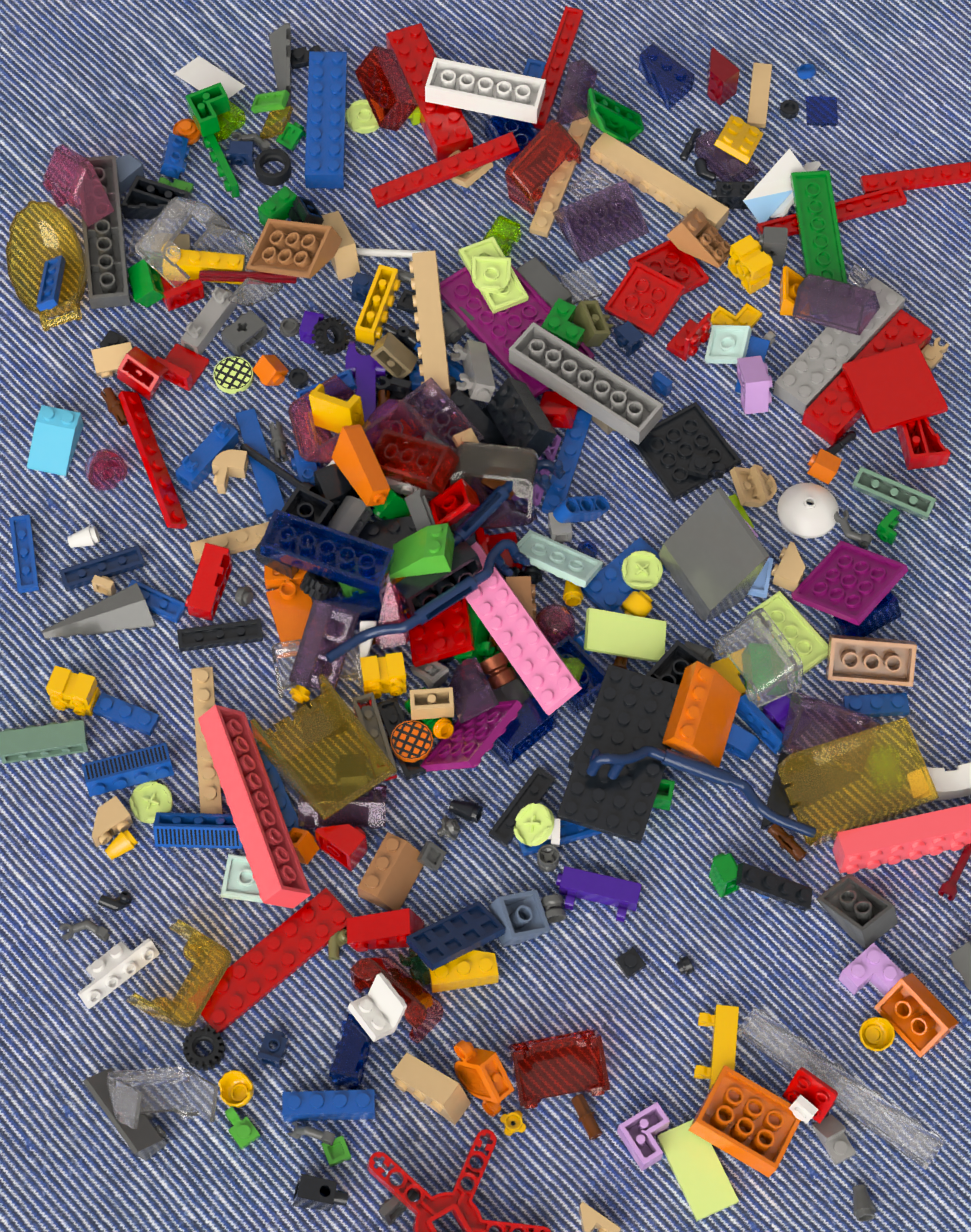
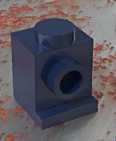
[226,141,254,168]
[351,272,374,304]
[613,321,644,357]
[257,1030,289,1068]

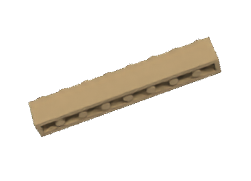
[590,133,729,230]
[409,250,451,401]

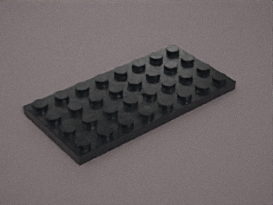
[557,664,680,845]

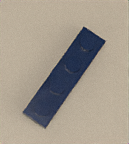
[59,545,146,591]

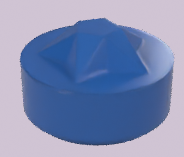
[797,64,816,79]

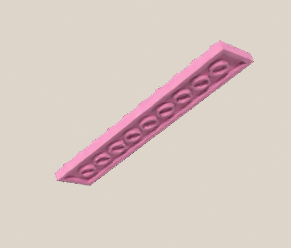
[465,542,582,715]

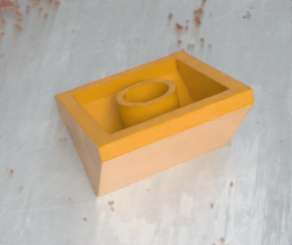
[780,266,810,317]

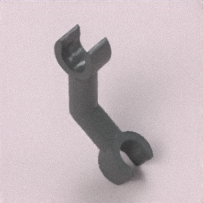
[231,132,271,151]
[834,509,872,548]
[59,920,110,942]
[287,1121,336,1146]

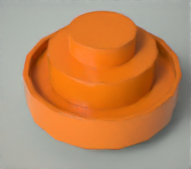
[173,119,201,145]

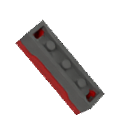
[352,692,397,784]

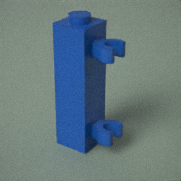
[175,421,239,492]

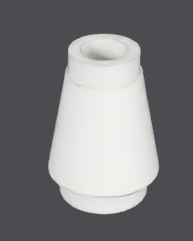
[67,526,100,548]

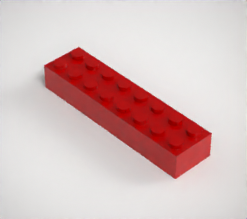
[386,23,473,161]
[801,309,933,445]

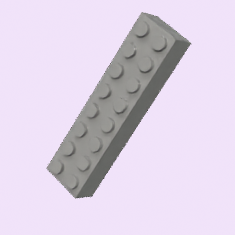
[773,277,905,416]
[509,322,663,445]

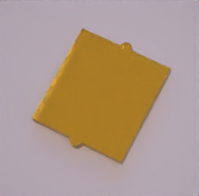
[260,106,293,139]

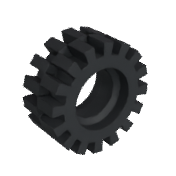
[311,317,350,355]
[300,571,340,603]
[183,1026,225,1071]

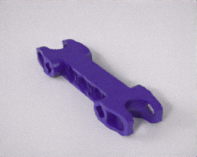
[345,341,386,458]

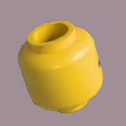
[622,590,653,617]

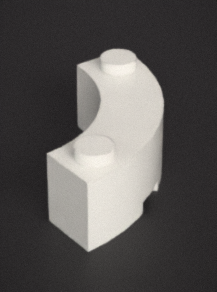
[907,762,971,803]

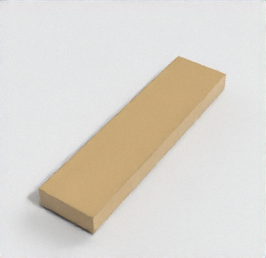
[747,62,772,128]

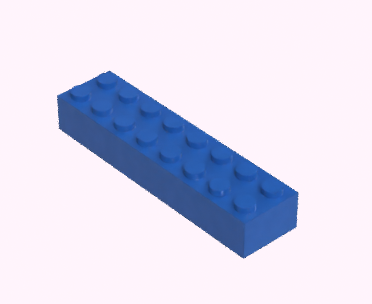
[305,51,348,189]

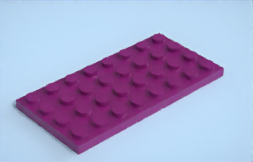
[440,265,595,398]

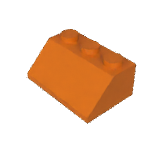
[874,973,959,1058]

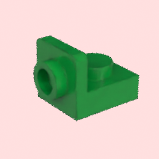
[276,121,306,151]
[876,508,900,545]

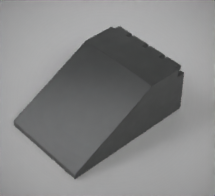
[658,487,770,622]

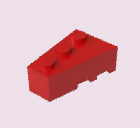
[896,418,951,470]
[185,543,233,621]
[346,908,424,952]

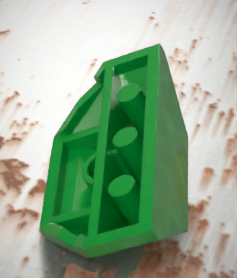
[587,88,644,144]

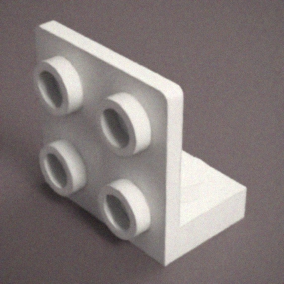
[348,973,407,1042]

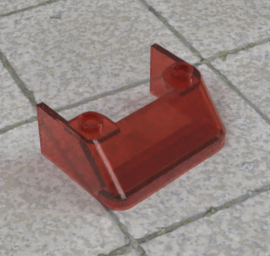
[505,119,582,215]

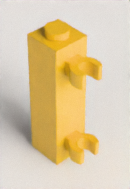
[694,1004,739,1090]

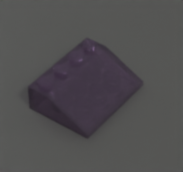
[553,179,649,263]

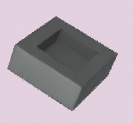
[417,841,447,872]

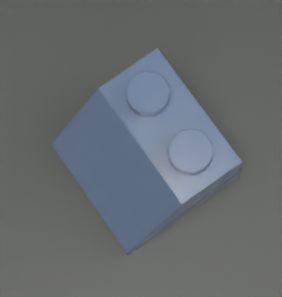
[488,889,551,947]

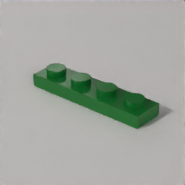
[202,133,240,198]

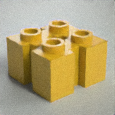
[727,235,773,294]
[360,652,407,699]
[46,666,101,717]

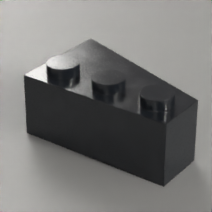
[121,175,192,221]

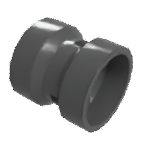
[537,844,559,872]
[541,894,566,923]

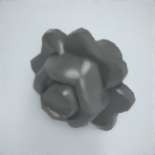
[437,815,460,841]

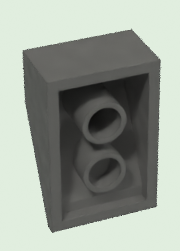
[817,874,898,948]

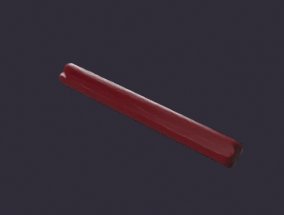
[199,270,297,284]

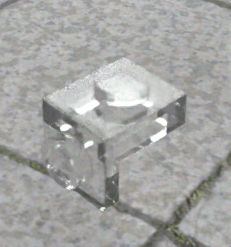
[848,263,873,297]

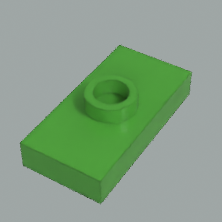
[251,90,290,114]

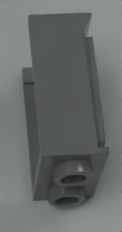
[405,489,456,535]

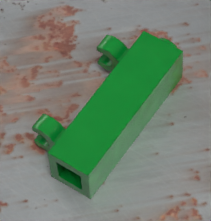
[454,603,496,667]

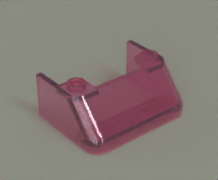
[42,144,114,227]
[288,374,354,463]

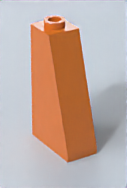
[331,424,390,507]

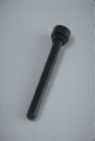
[240,443,316,494]

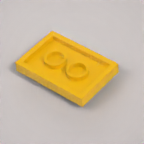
[714,114,764,164]

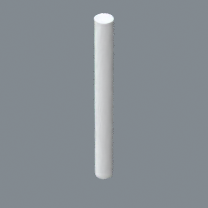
[356,248,426,258]

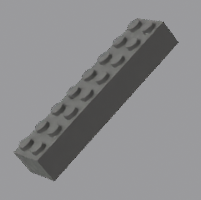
[77,155,131,309]

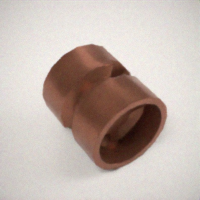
[480,652,517,690]

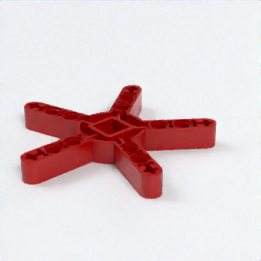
[367,1129,551,1232]

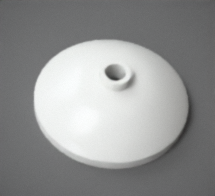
[777,483,839,538]

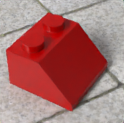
[429,478,480,527]
[315,824,367,871]

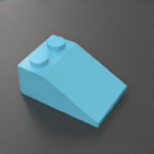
[27,405,84,476]

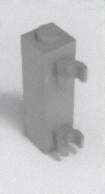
[180,287,237,355]
[450,340,496,402]

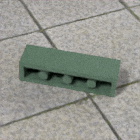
[852,466,936,521]
[0,719,89,764]

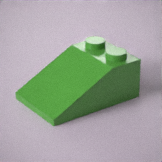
[389,523,455,579]

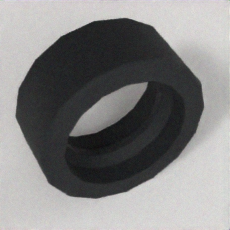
[255,148,291,186]

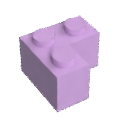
[737,356,772,414]
[838,943,905,996]
[617,1102,670,1171]

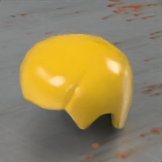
[859,1017,895,1051]
[218,1070,254,1108]

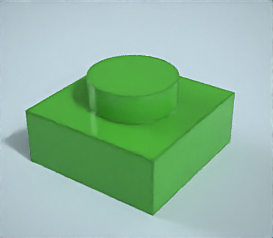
[321,1135,351,1167]

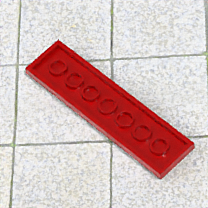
[189,888,353,1033]

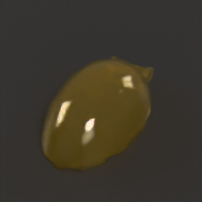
[6,201,87,332]

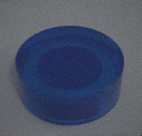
[577,541,597,558]

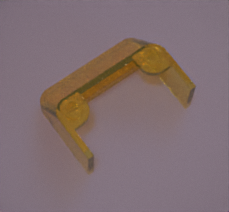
[126,919,232,1028]

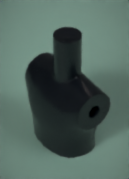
[384,324,420,352]

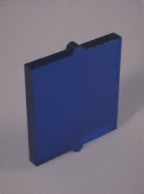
[805,95,838,127]

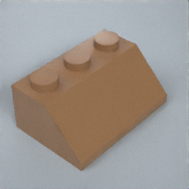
[357,832,424,911]

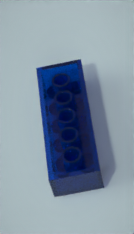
[260,509,394,596]

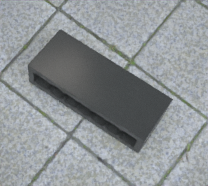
[302,496,373,580]

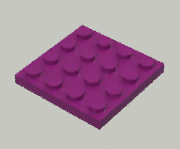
[791,541,908,626]
[420,700,522,772]

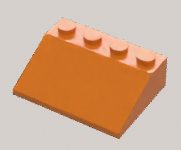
[662,661,741,767]
[689,1065,801,1178]

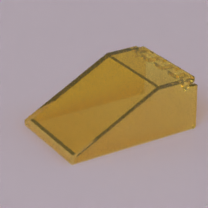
[250,674,397,820]
[778,717,939,846]

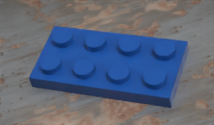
[581,537,666,611]

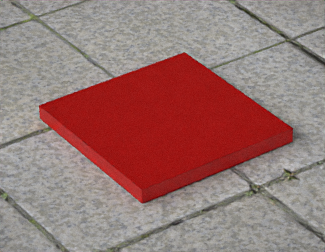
[842,343,948,434]

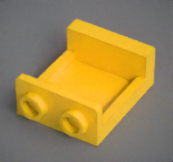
[309,383,365,434]

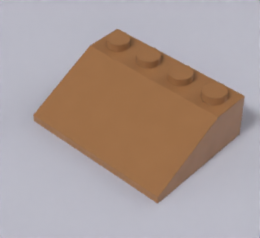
[246,218,342,279]

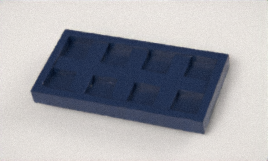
[406,901,505,971]

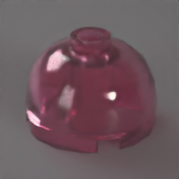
[85,449,127,490]
[535,604,575,647]

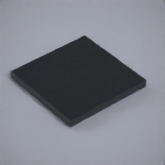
[629,402,742,502]

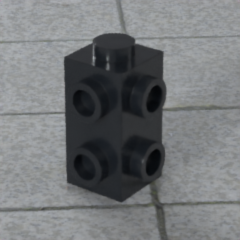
[711,181,755,210]

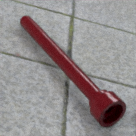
[938,843,971,901]

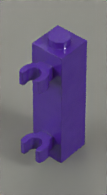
[556,866,642,922]

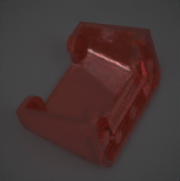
[350,956,443,1044]
[508,1029,610,1109]

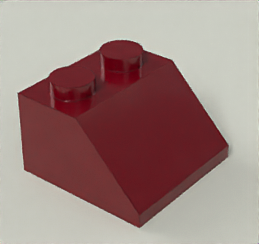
[707,47,740,105]

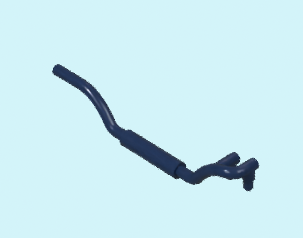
[393,459,565,614]
[325,539,530,663]
[586,746,817,838]

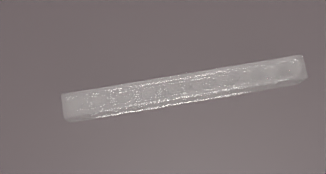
[737,1007,945,1170]

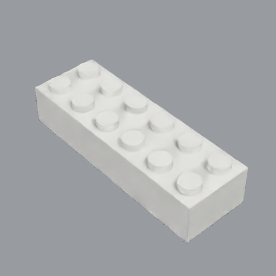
[425,57,546,124]

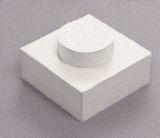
[548,819,560,847]
[789,1094,819,1124]

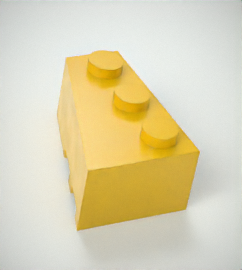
[428,950,499,993]

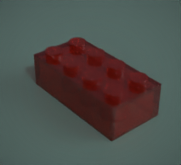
[355,46,418,131]
[373,429,460,494]

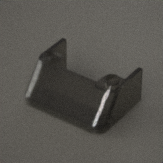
[450,442,538,519]

